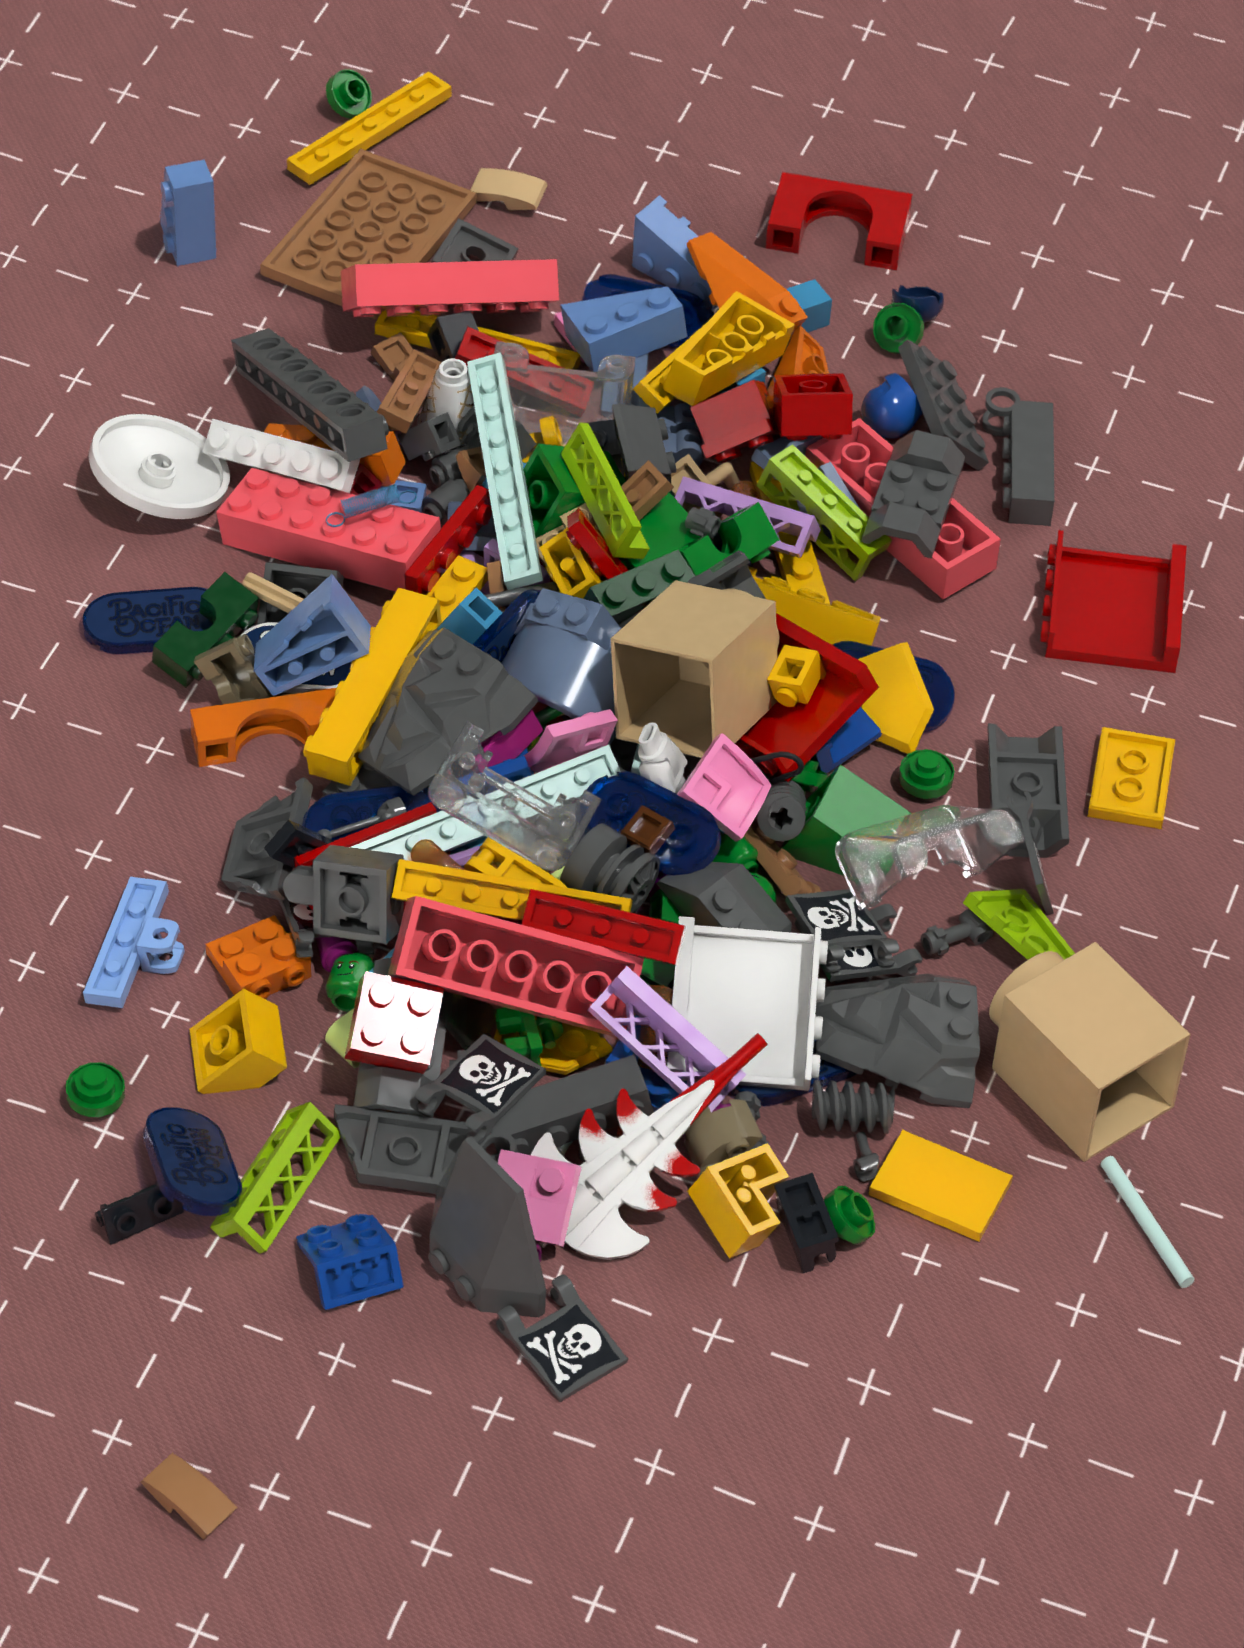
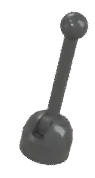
[318,797,407,839]

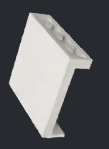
[667,916,828,1091]

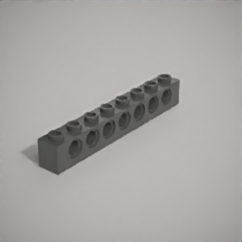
[231,328,389,462]

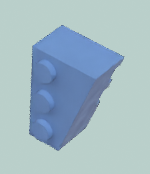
[160,160,216,266]
[632,195,717,311]
[560,286,687,375]
[253,574,371,696]

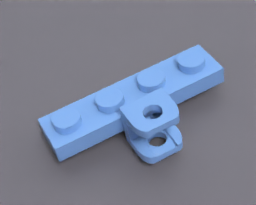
[83,877,185,1008]

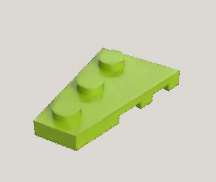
[963,889,1075,960]

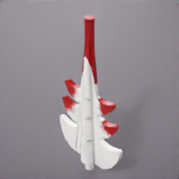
[531,1033,768,1260]

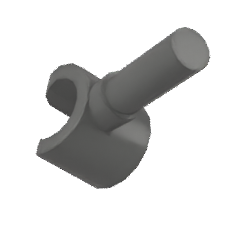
[853,1132,879,1182]

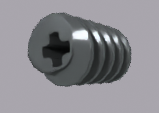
[757,780,806,841]
[812,1080,895,1134]

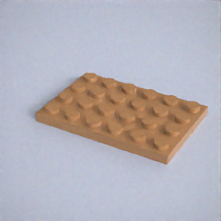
[260,149,477,320]

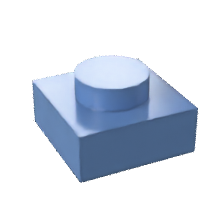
[386,480,426,513]

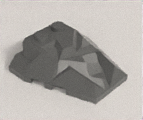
[358,627,538,796]
[814,973,980,1108]

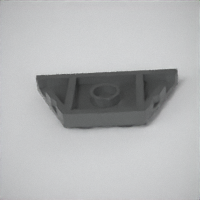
[221,777,313,900]
[334,1104,471,1194]

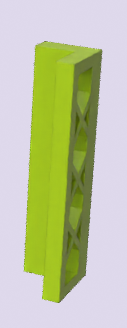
[561,422,650,559]
[756,444,892,581]
[210,1102,341,1254]

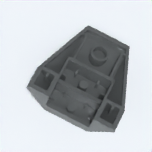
[428,1136,546,1318]

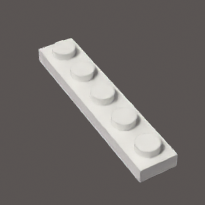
[202,419,360,494]

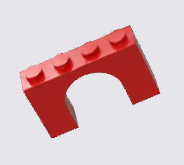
[766,172,913,271]

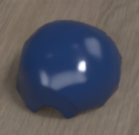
[892,285,944,323]

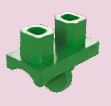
[495,1007,564,1066]

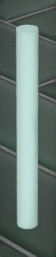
[1100,1156,1195,1288]

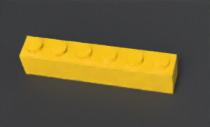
[303,587,442,786]

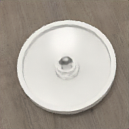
[88,414,230,519]

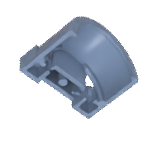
[501,588,622,744]

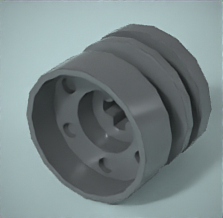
[560,823,661,913]

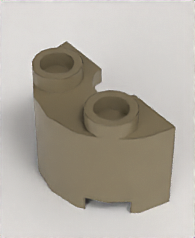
[194,634,270,704]
[684,1099,763,1176]

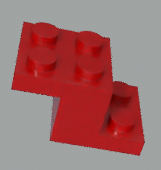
[690,380,780,463]

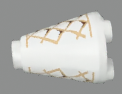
[418,359,474,453]

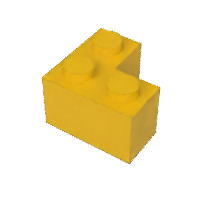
[687,1143,789,1259]

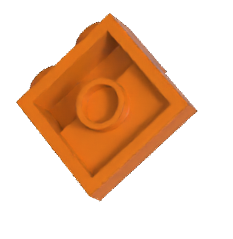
[206,915,311,999]

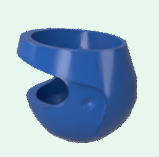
[861,373,923,439]

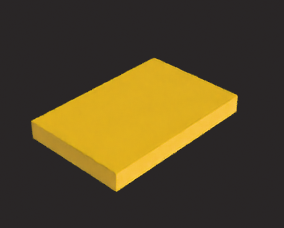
[1087,727,1175,830]
[869,1130,1013,1242]

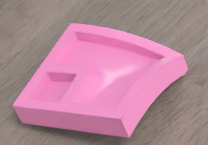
[521,709,618,772]
[677,733,771,842]
[497,1149,582,1247]

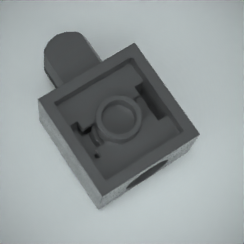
[283,845,404,944]

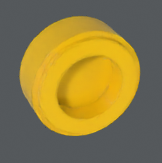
[540,416,563,446]

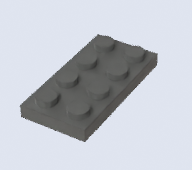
[898,339,989,471]

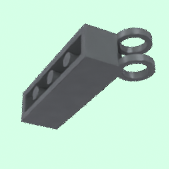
[982,387,1055,526]
[479,1055,654,1162]

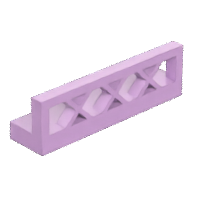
[675,476,821,558]
[587,966,747,1113]

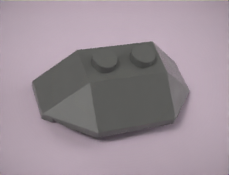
[656,862,792,932]

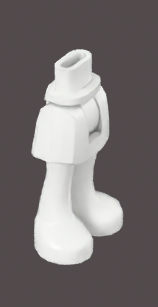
[638,722,687,815]

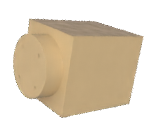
[611,580,779,758]
[989,942,1190,1162]

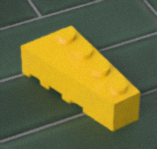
[663,291,795,406]
[748,566,881,652]

